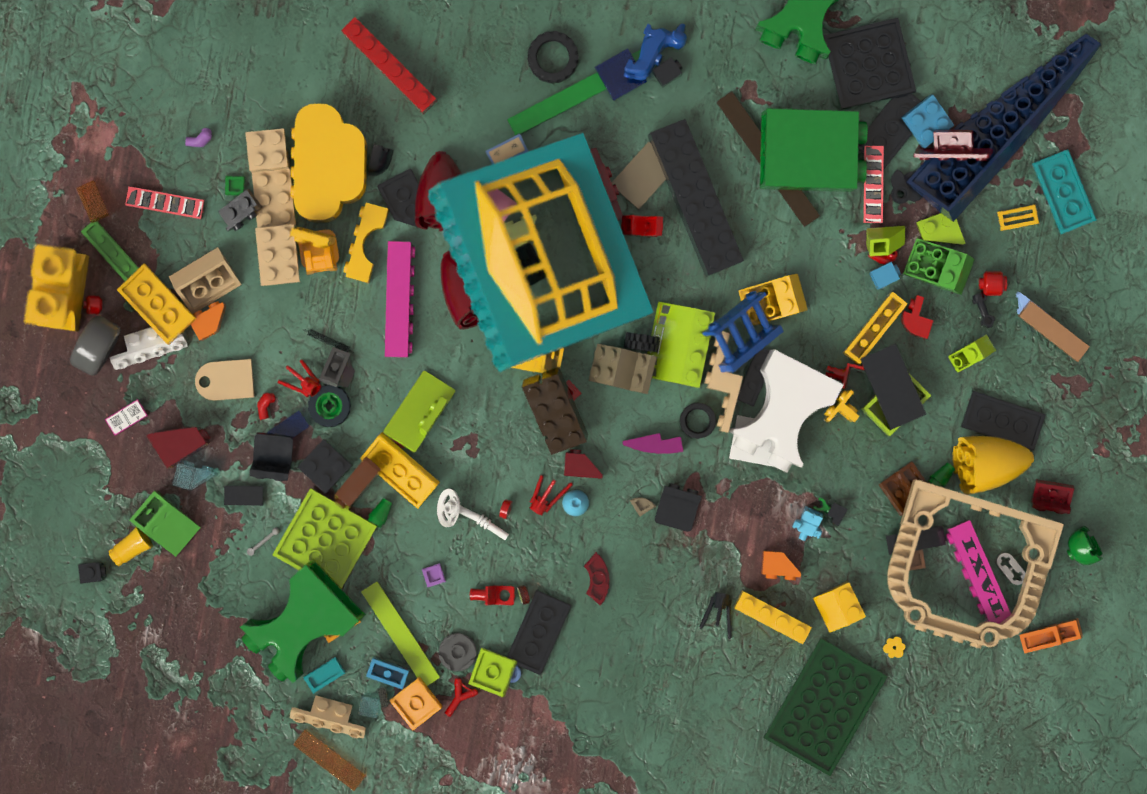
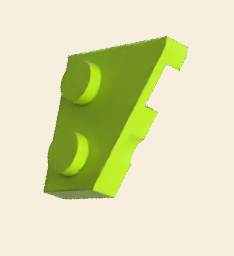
[916,213,966,245]

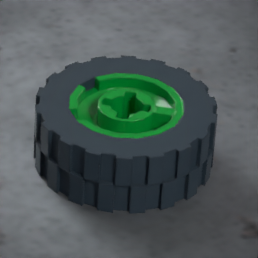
[308,385,351,427]

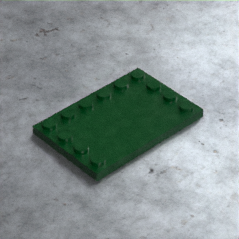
[763,638,888,776]

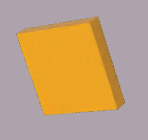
[389,677,443,730]

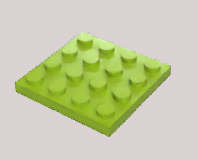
[272,488,377,589]

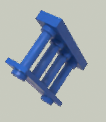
[702,291,784,372]

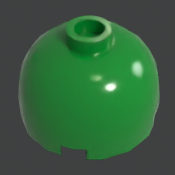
[1067,526,1103,565]

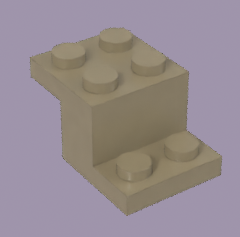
[589,344,657,394]

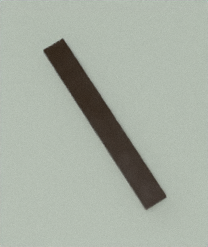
[716,91,820,227]

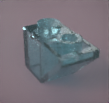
[172,460,217,490]

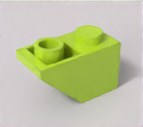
[866,226,905,256]
[948,334,996,373]

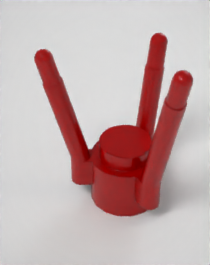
[278,359,321,397]
[529,475,573,516]

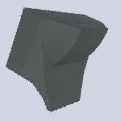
[319,347,355,388]

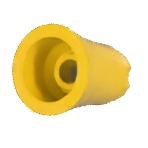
[108,526,153,566]

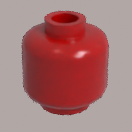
[979,271,1007,296]

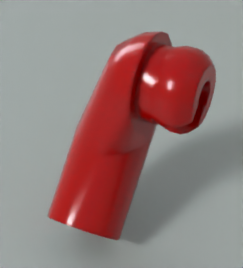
[868,251,898,265]
[257,392,276,420]

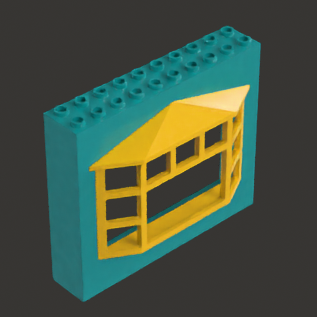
[428,133,654,372]

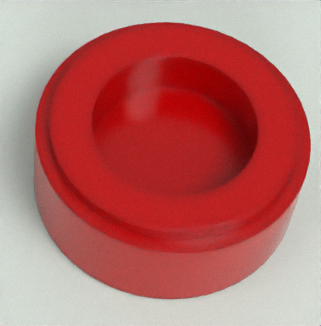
[499,499,513,519]

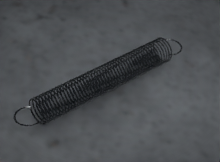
[303,329,353,353]

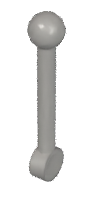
[247,527,280,556]

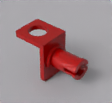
[826,363,865,390]
[470,585,515,605]

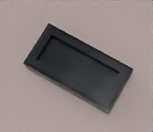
[224,486,263,506]

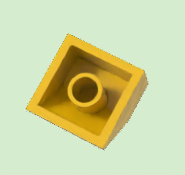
[813,581,866,632]

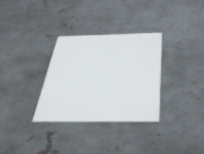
[729,415,774,467]

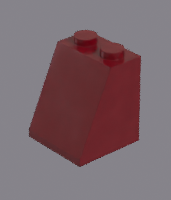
[146,427,211,468]

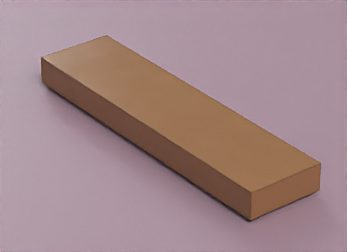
[1018,301,1089,362]

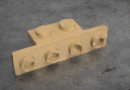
[290,695,366,738]

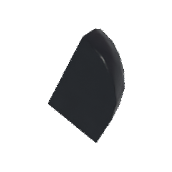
[368,144,393,176]

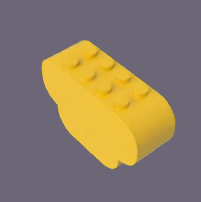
[291,104,367,223]

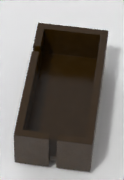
[522,367,588,455]

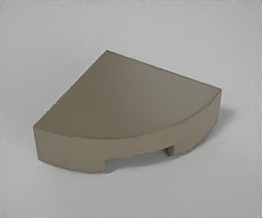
[629,497,656,516]

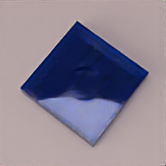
[595,49,647,101]

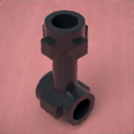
[972,292,995,329]

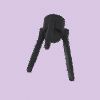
[699,592,732,639]

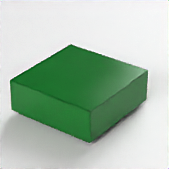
[225,176,245,196]

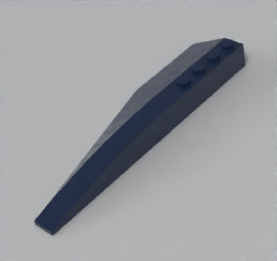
[907,34,1101,222]

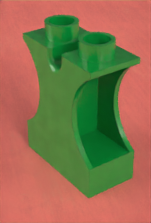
[755,0,839,64]
[240,559,366,683]

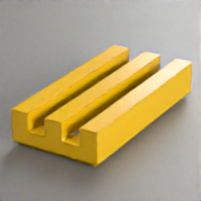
[997,205,1039,231]

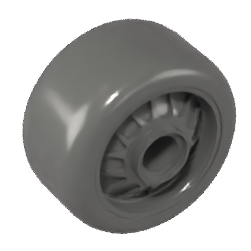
[70,315,121,376]

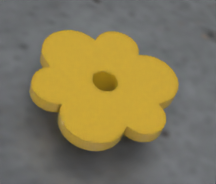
[883,637,905,658]

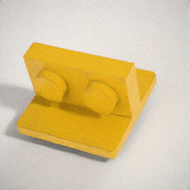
[824,390,859,422]

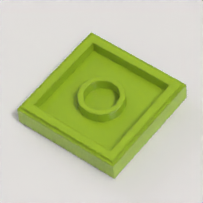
[468,648,517,697]

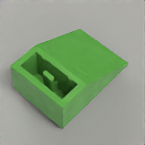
[903,238,975,295]
[129,490,201,557]

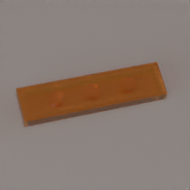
[293,729,366,791]

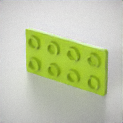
[383,371,455,452]

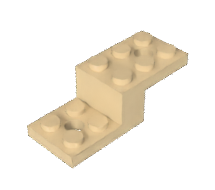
[704,331,743,433]

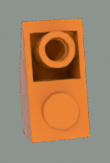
[191,301,226,341]
[761,551,801,581]

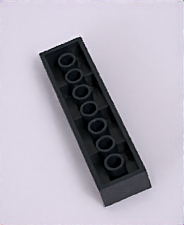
[648,119,744,277]

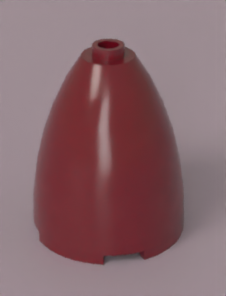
[415,151,462,232]
[440,250,479,330]

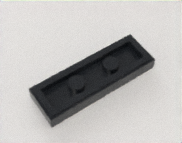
[737,349,769,407]

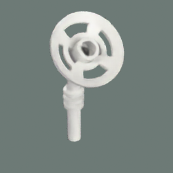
[437,489,509,540]

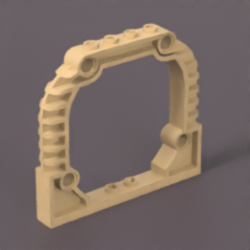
[887,480,1064,649]

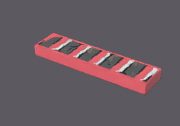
[864,146,884,223]
[125,186,205,219]

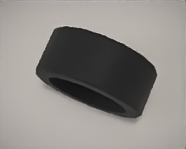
[680,402,716,439]

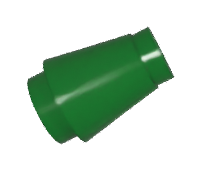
[928,463,955,488]
[367,498,392,528]

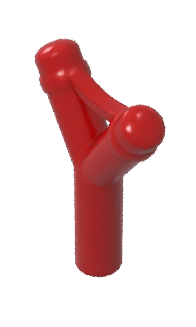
[444,678,478,717]

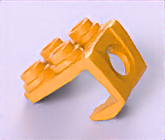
[298,229,339,275]

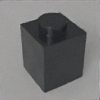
[652,57,683,88]

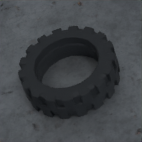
[528,31,578,83]

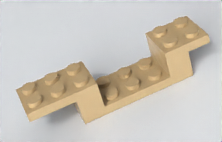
[245,128,300,286]

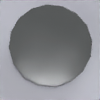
[439,633,477,671]

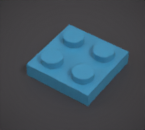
[901,94,954,148]

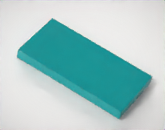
[1032,149,1097,235]

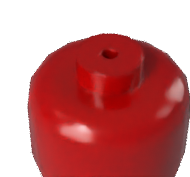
[83,295,102,314]

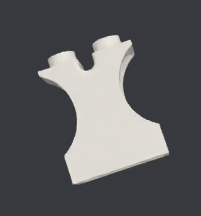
[729,350,843,473]

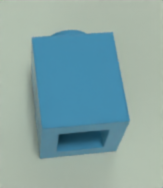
[869,262,901,290]

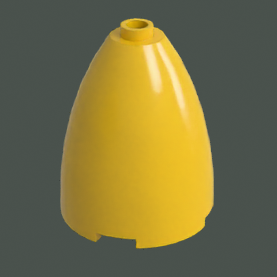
[953,436,1034,495]

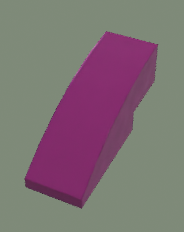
[622,433,684,454]

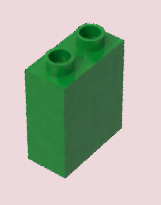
[760,108,868,192]

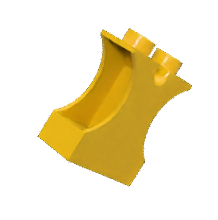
[24,245,89,332]

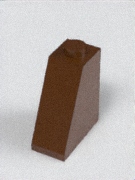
[334,457,381,510]

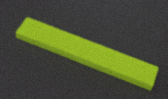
[361,581,440,686]

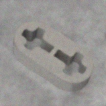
[996,553,1026,585]

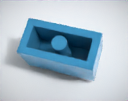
[366,657,410,689]

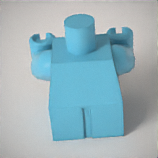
[792,506,823,541]

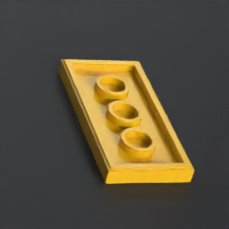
[117,263,197,345]
[360,432,440,509]

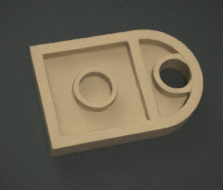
[195,359,255,400]

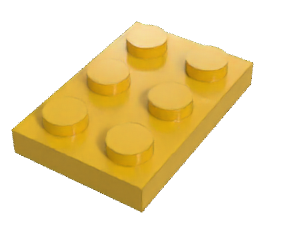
[290,227,336,248]

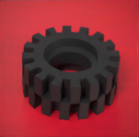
[624,332,660,353]

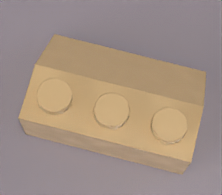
[169,247,242,314]

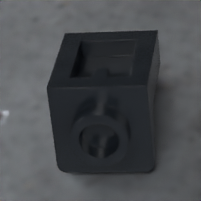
[78,562,107,584]

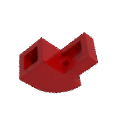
[621,215,663,237]
[901,295,933,339]

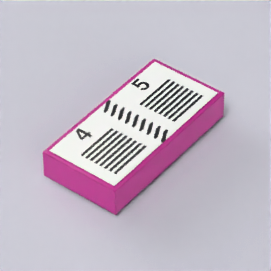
[105,399,148,436]

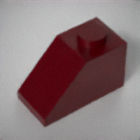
[564,449,603,479]

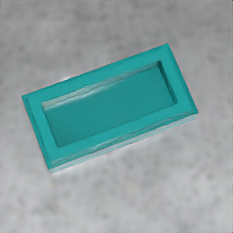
[303,657,346,693]

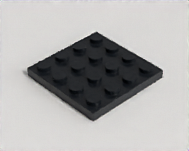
[823,18,916,110]

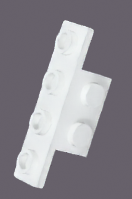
[110,327,188,370]

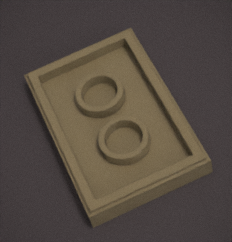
[611,141,666,210]

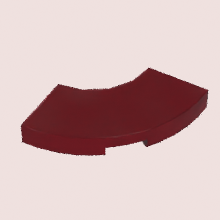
[584,552,609,606]

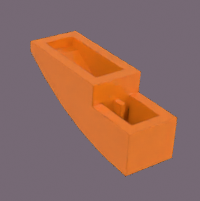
[1019,618,1083,653]

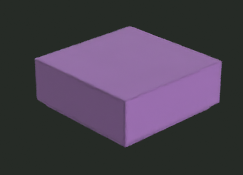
[422,563,446,587]

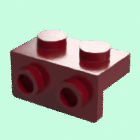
[1031,479,1074,514]

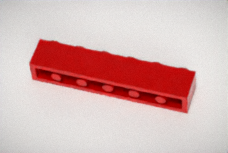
[341,17,437,114]

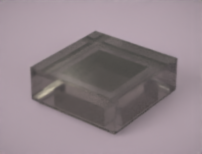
[378,686,390,708]

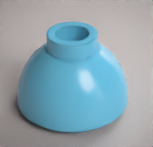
[562,490,589,516]

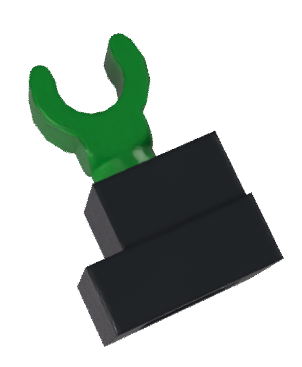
[813,498,848,526]

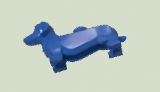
[624,24,687,80]

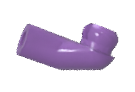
[185,128,212,147]

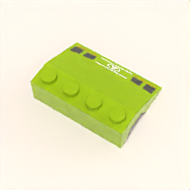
[647,302,715,388]

